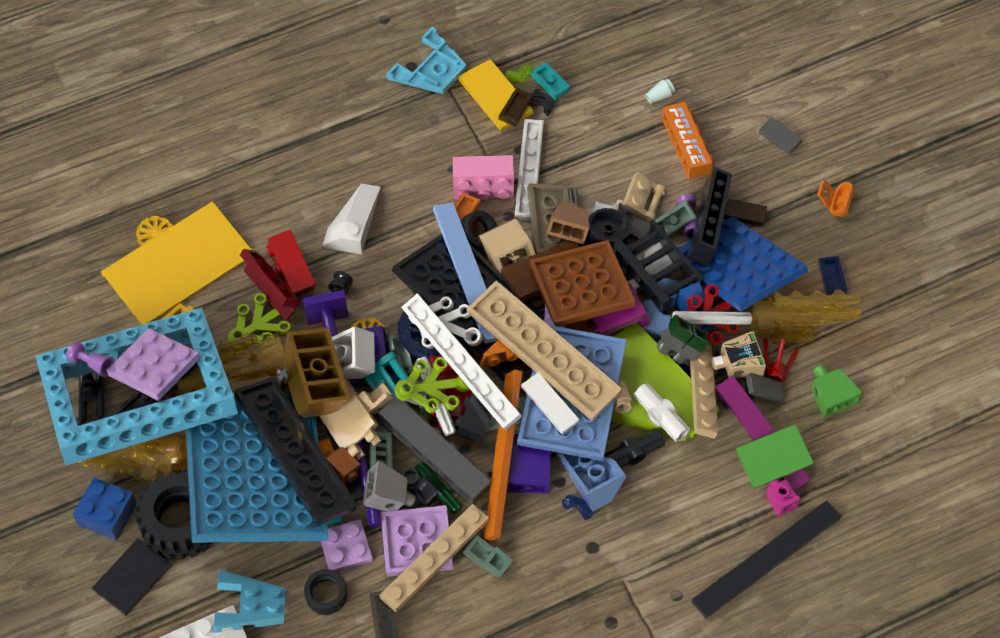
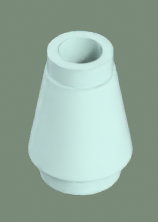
[645,79,675,104]

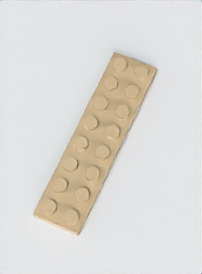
[467,280,622,421]

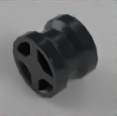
[328,271,353,296]

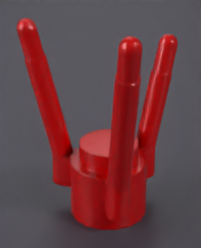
[763,337,799,382]

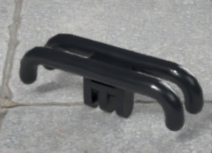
[76,372,104,426]

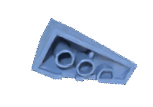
[555,452,626,512]

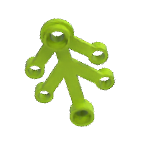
[228,293,299,348]
[395,357,470,413]

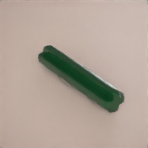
[415,462,462,514]

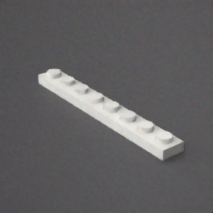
[401,294,522,430]

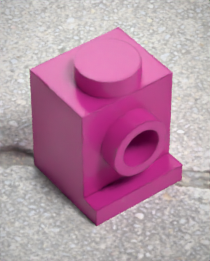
[765,479,800,517]

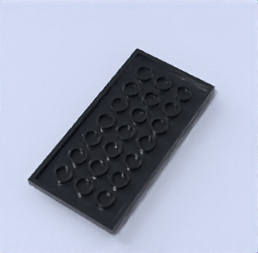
[392,234,545,382]

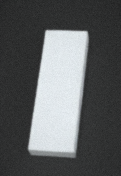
[521,373,579,435]

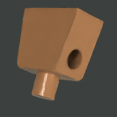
[546,202,589,244]

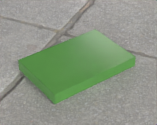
[735,424,814,489]

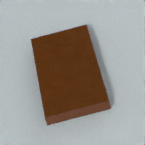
[501,240,579,302]

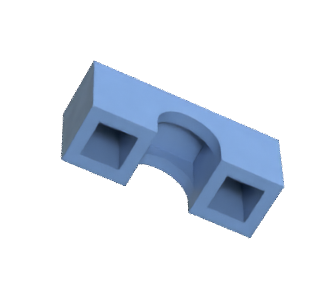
[639,278,680,342]

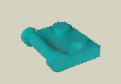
[364,352,408,397]

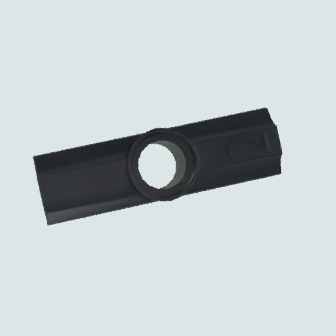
[604,428,665,468]

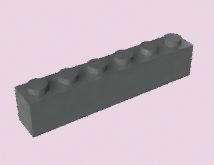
[378,396,491,505]

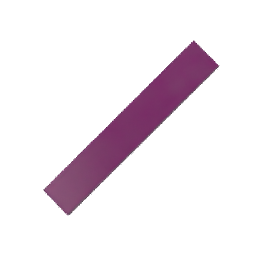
[715,376,811,492]

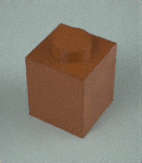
[326,446,360,485]

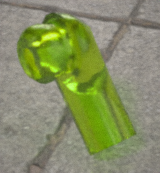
[506,64,533,81]

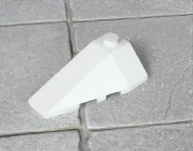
[322,183,381,255]

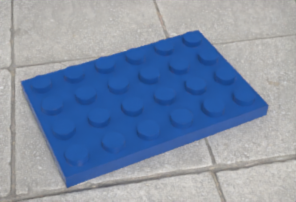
[668,217,808,312]

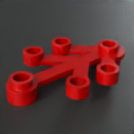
[687,284,739,344]

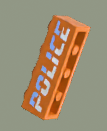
[662,102,714,180]

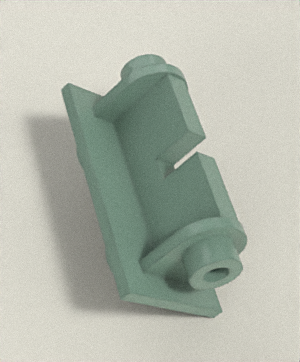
[386,334,413,377]

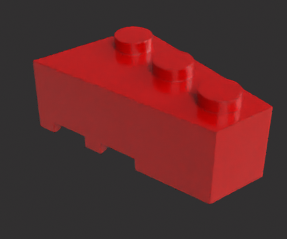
[265,229,315,297]

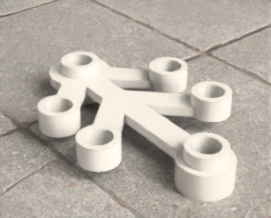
[409,297,482,349]

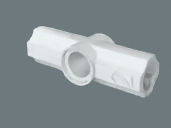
[634,384,690,442]

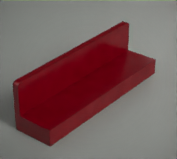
[240,249,300,320]

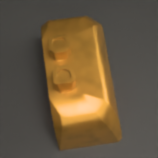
[284,328,350,418]

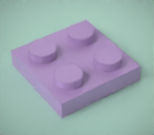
[321,519,373,572]

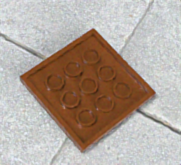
[530,240,636,327]

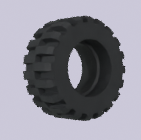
[135,471,215,559]

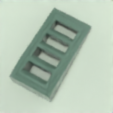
[368,431,393,469]

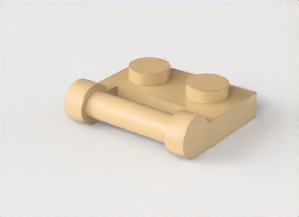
[622,172,666,223]

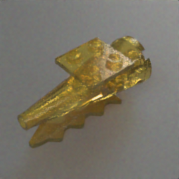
[749,290,861,344]
[177,333,284,393]
[76,434,188,483]

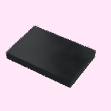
[92,539,171,616]

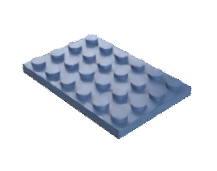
[517,325,627,461]

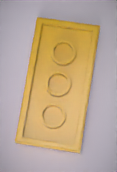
[458,59,533,131]

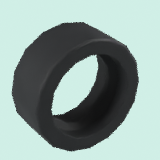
[460,211,497,251]
[304,569,348,615]

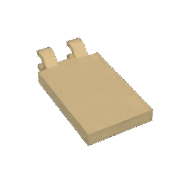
[320,378,381,460]

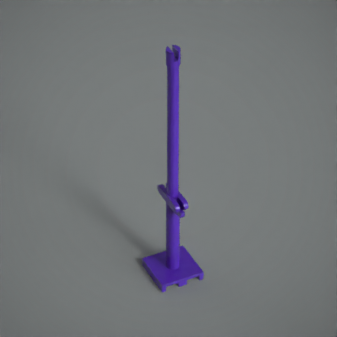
[303,290,382,528]

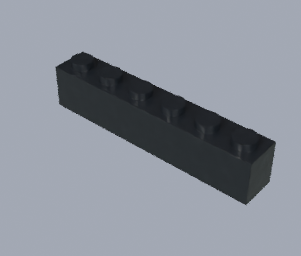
[688,167,732,267]

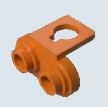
[817,180,855,217]

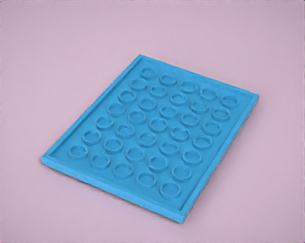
[184,392,329,543]

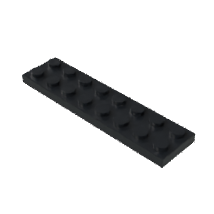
[234,377,357,526]

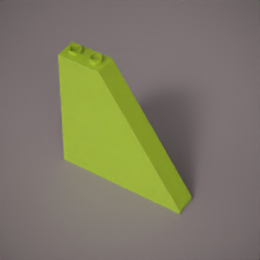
[611,323,719,441]

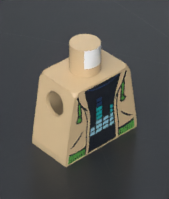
[712,332,766,378]

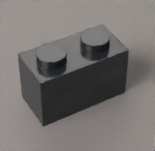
[455,393,492,444]

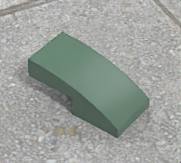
[463,535,514,578]

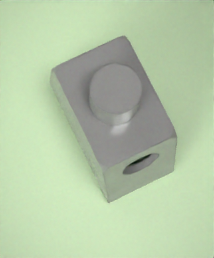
[363,461,415,512]

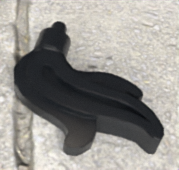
[530,89,554,116]

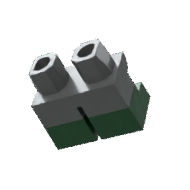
[657,314,710,364]

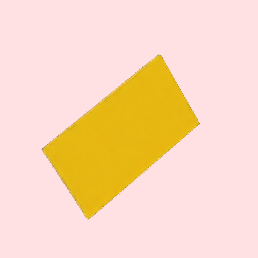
[101,201,251,325]

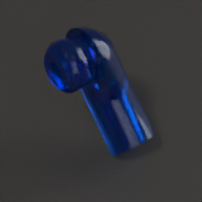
[562,494,593,520]

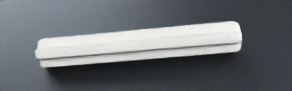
[672,311,753,325]
[417,357,456,436]

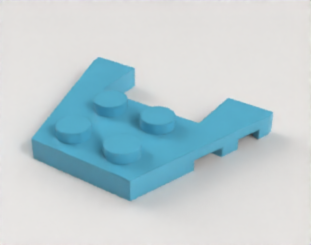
[386,27,467,94]
[213,570,285,633]

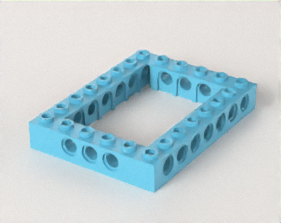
[35,307,238,465]

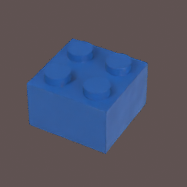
[73,477,137,541]

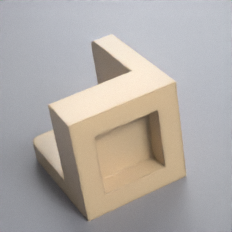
[357,383,395,416]

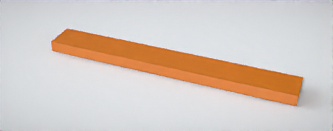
[483,370,522,542]

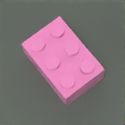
[453,155,514,200]

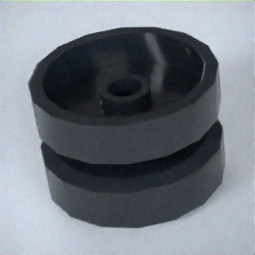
[584,208,632,249]

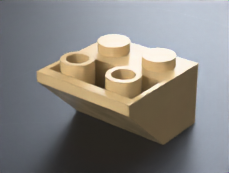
[479,219,536,274]

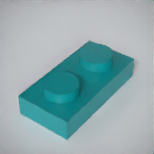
[531,62,570,100]

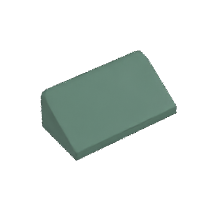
[655,200,696,236]

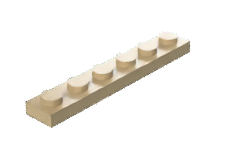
[690,342,718,439]
[379,504,489,612]

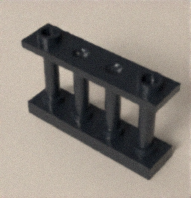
[613,220,704,313]

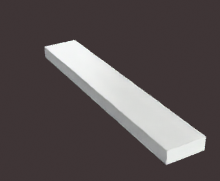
[515,119,544,221]

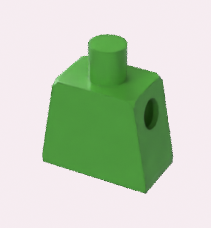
[811,365,862,418]

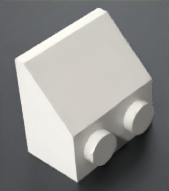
[332,326,375,379]

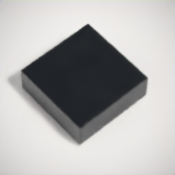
[412,476,442,507]

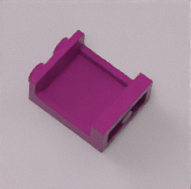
[587,283,650,336]

